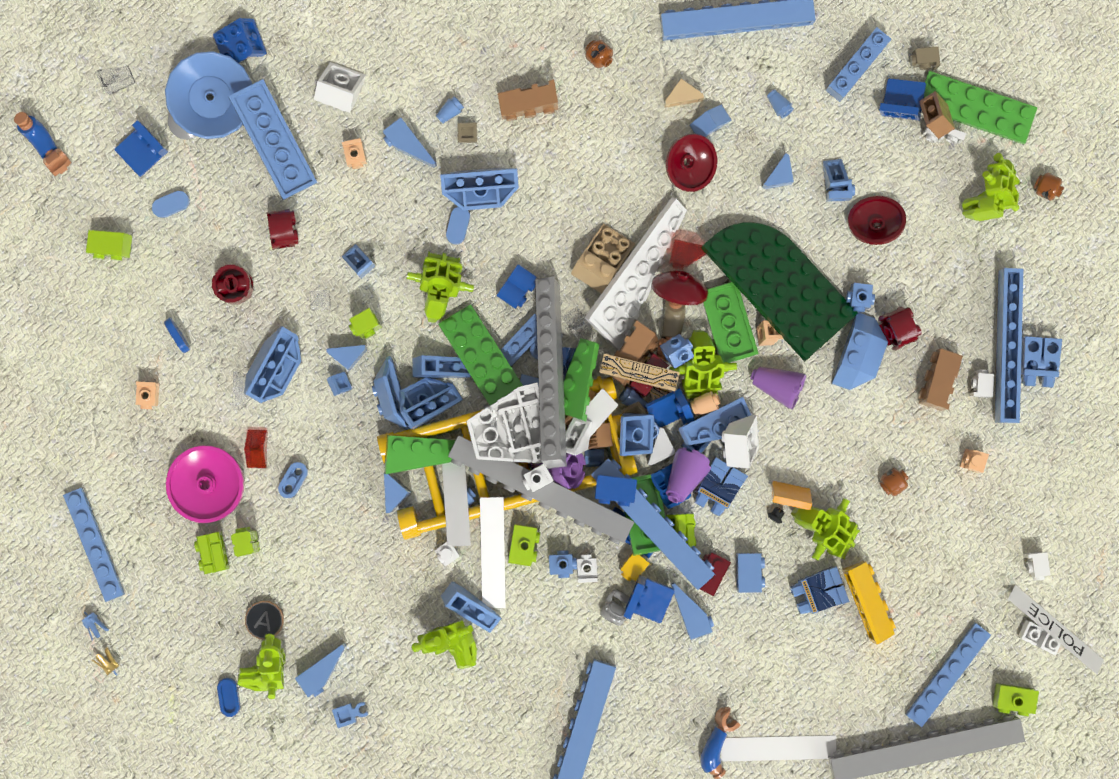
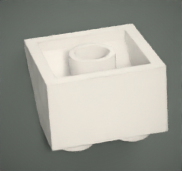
[314,62,366,113]
[722,415,759,468]

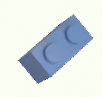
[736,553,765,593]

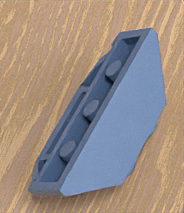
[440,168,519,211]
[831,312,888,390]
[244,326,301,403]
[372,356,411,430]
[399,377,463,429]

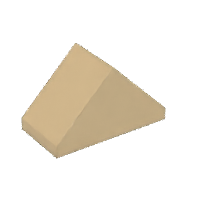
[664,79,704,108]

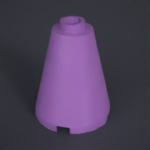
[750,367,806,410]
[666,447,712,503]
[531,453,586,489]

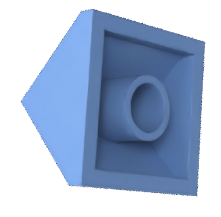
[620,413,654,456]
[384,474,411,513]

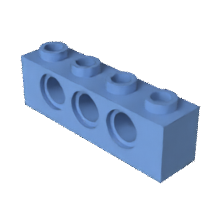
[825,27,891,102]

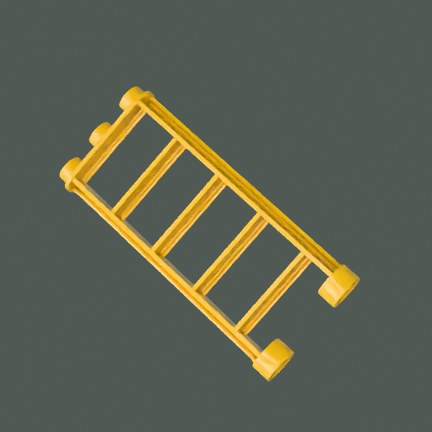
[377,376,638,540]

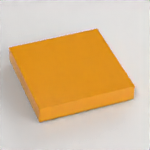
[771,481,812,510]

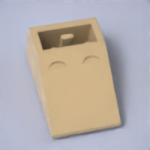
[571,223,635,294]

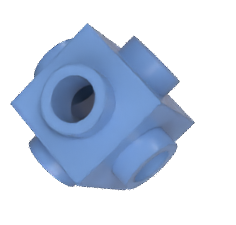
[846,283,875,312]
[660,334,694,369]
[549,550,577,578]

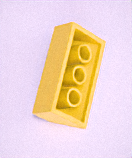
[842,561,896,644]

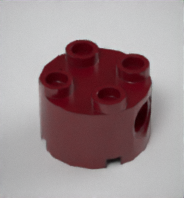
[266,209,298,250]
[212,265,254,305]
[878,307,922,351]

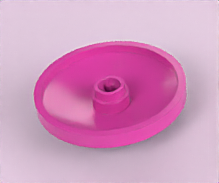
[166,446,244,523]

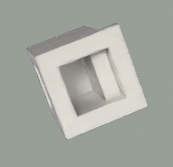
[969,370,994,398]
[522,464,553,492]
[435,542,461,566]
[1023,551,1050,581]
[577,554,598,583]

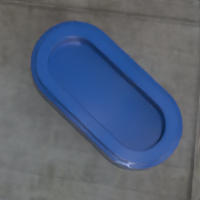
[164,318,191,353]
[217,678,241,717]

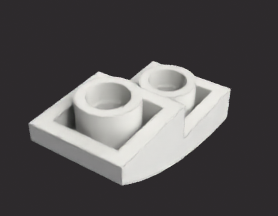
[922,128,967,144]
[1018,620,1061,656]

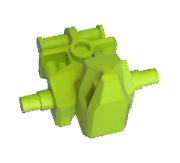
[962,153,1020,221]
[406,251,474,323]
[669,330,737,400]
[791,498,860,561]
[411,620,477,669]
[237,634,286,699]

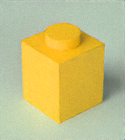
[620,553,650,582]

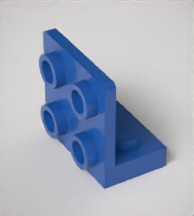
[213,18,267,63]
[879,79,926,121]
[115,120,168,177]
[645,388,695,428]
[623,575,675,623]

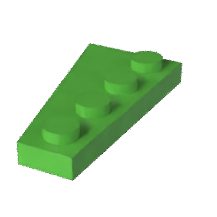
[564,338,599,422]
[384,435,456,474]

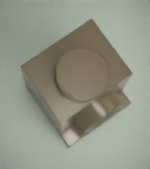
[910,46,940,70]

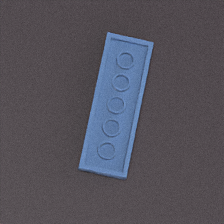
[228,79,317,200]

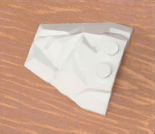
[466,383,542,464]

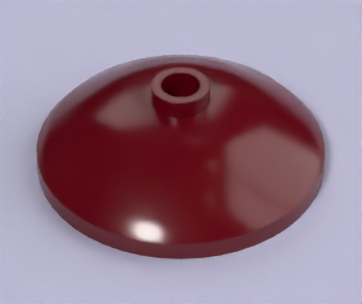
[666,134,718,192]
[848,196,906,245]
[651,271,708,305]

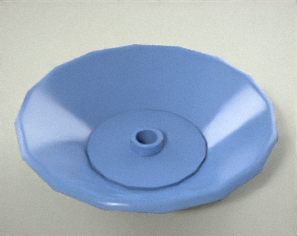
[165,51,252,139]

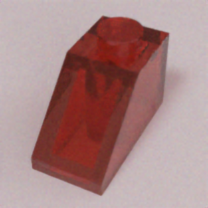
[669,239,707,270]

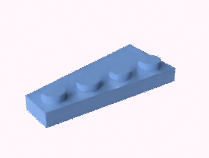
[678,397,759,446]

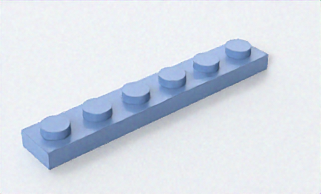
[63,488,125,602]
[905,623,991,727]

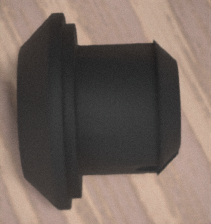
[768,507,785,524]

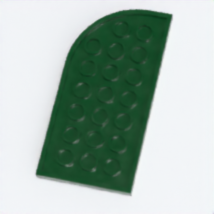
[701,222,858,362]

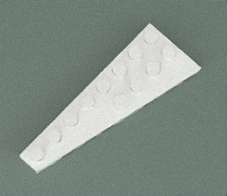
[585,198,687,351]

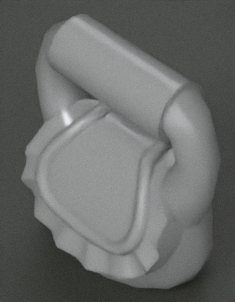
[600,589,630,626]

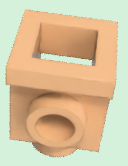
[342,138,367,169]
[756,320,783,346]
[135,381,160,410]
[960,449,989,473]

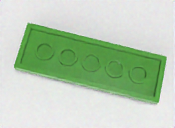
[924,71,1038,145]
[438,304,523,406]

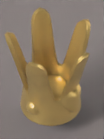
[91,648,119,676]

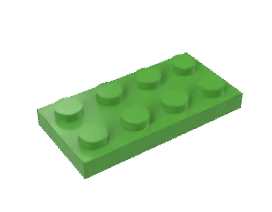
[703,282,759,363]
[624,474,665,556]

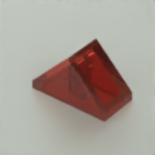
[244,430,268,468]

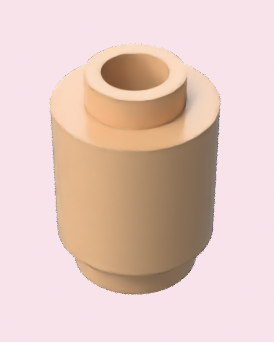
[690,391,721,416]

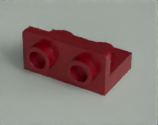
[700,552,731,596]

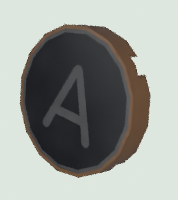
[245,601,284,639]

